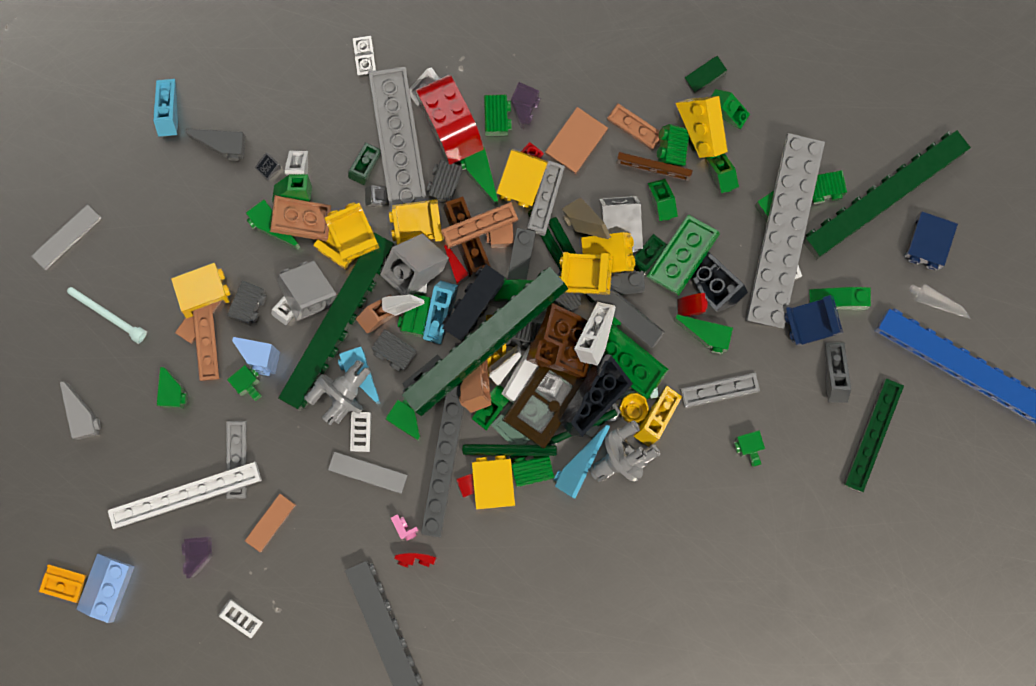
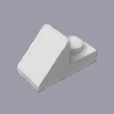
[409,67,440,106]

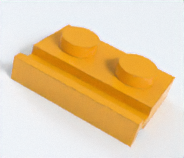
[39,564,87,603]

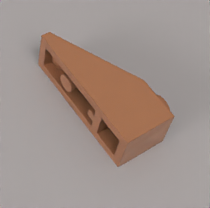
[459,360,491,413]

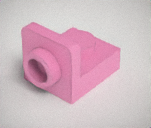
[391,514,419,541]

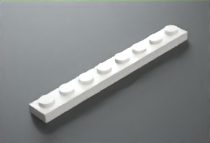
[108,462,262,529]

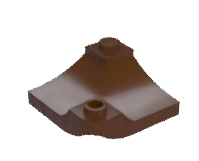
[527,303,589,379]

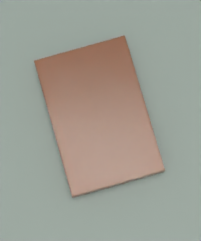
[545,107,608,174]
[270,195,331,242]

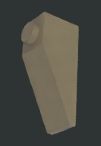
[562,197,611,239]

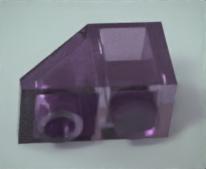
[511,82,541,129]
[182,537,212,578]

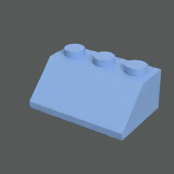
[232,337,280,376]
[76,553,135,623]

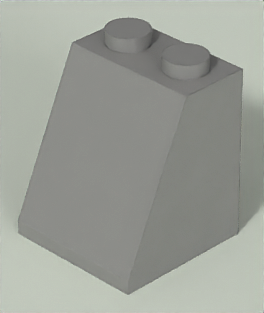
[599,196,643,252]
[380,234,449,295]
[277,261,336,321]

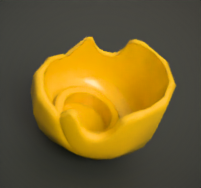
[619,393,649,424]

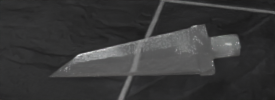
[910,284,970,318]

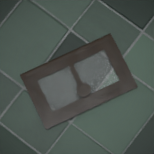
[502,366,584,449]

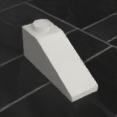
[574,302,616,366]

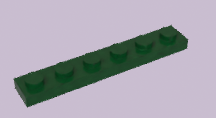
[844,378,904,493]

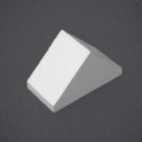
[285,151,308,176]

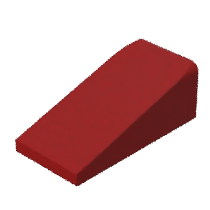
[444,245,469,285]

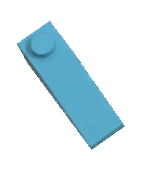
[153,79,178,137]
[423,280,459,344]
[338,347,381,404]

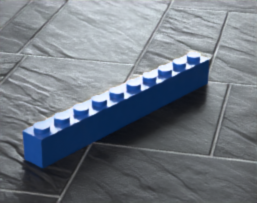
[875,309,1036,424]

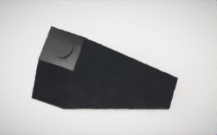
[692,251,748,312]

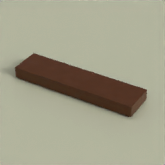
[616,152,693,181]

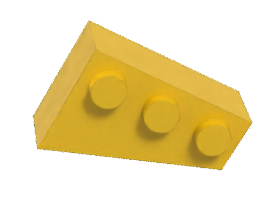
[675,96,728,158]

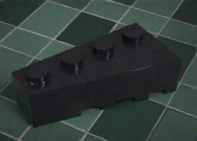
[442,264,507,342]
[560,354,633,437]

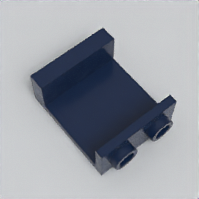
[904,212,958,271]
[785,295,844,346]

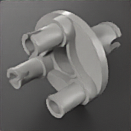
[304,360,371,425]
[590,420,660,482]

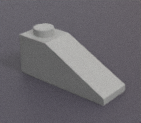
[60,381,101,440]

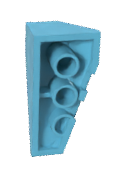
[554,424,610,499]

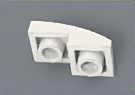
[353,36,376,75]

